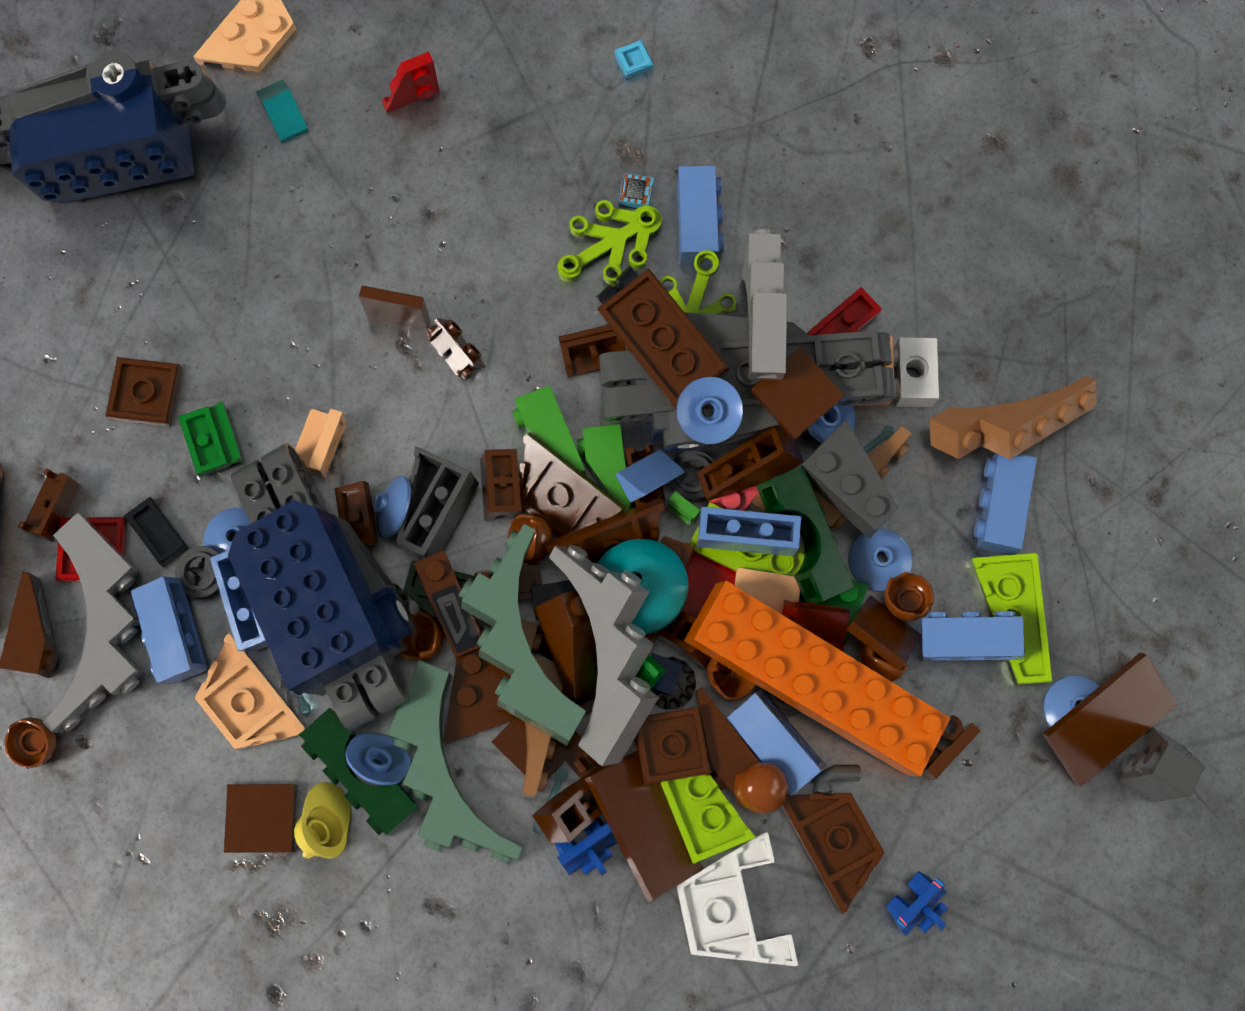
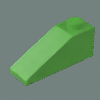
[512,385,586,475]
[577,424,631,514]

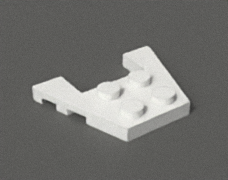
[676,832,798,966]

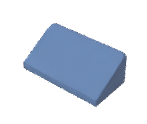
[615,450,685,503]

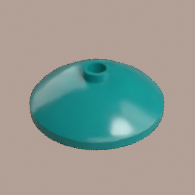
[597,539,689,635]

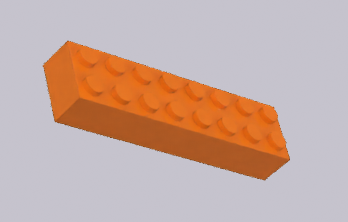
[684,581,950,777]

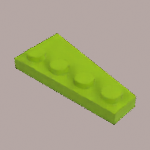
[971,553,1052,685]
[660,774,756,864]

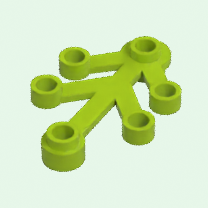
[557,200,662,285]
[660,250,737,314]

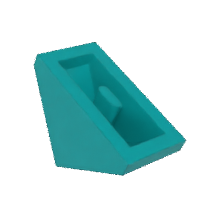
[256,80,309,143]

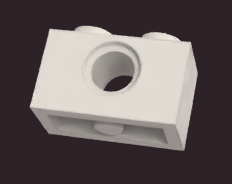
[893,337,939,407]

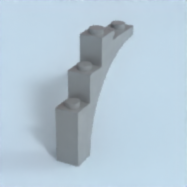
[740,229,787,380]
[42,513,144,733]
[549,545,659,766]

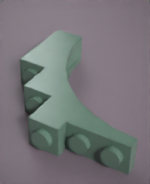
[459,524,586,746]
[387,660,524,864]

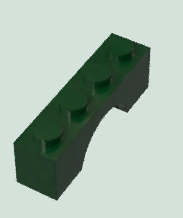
[756,466,854,606]
[299,708,421,836]

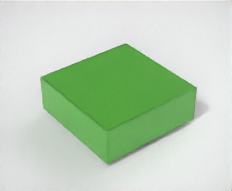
[667,491,701,526]

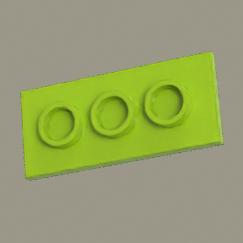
[689,502,804,576]

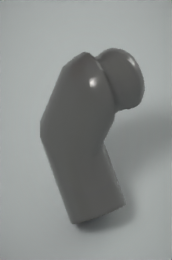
[812,765,861,794]

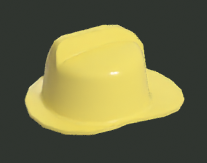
[294,782,351,859]

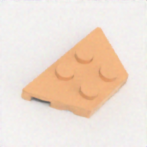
[193,0,296,73]
[195,633,306,750]

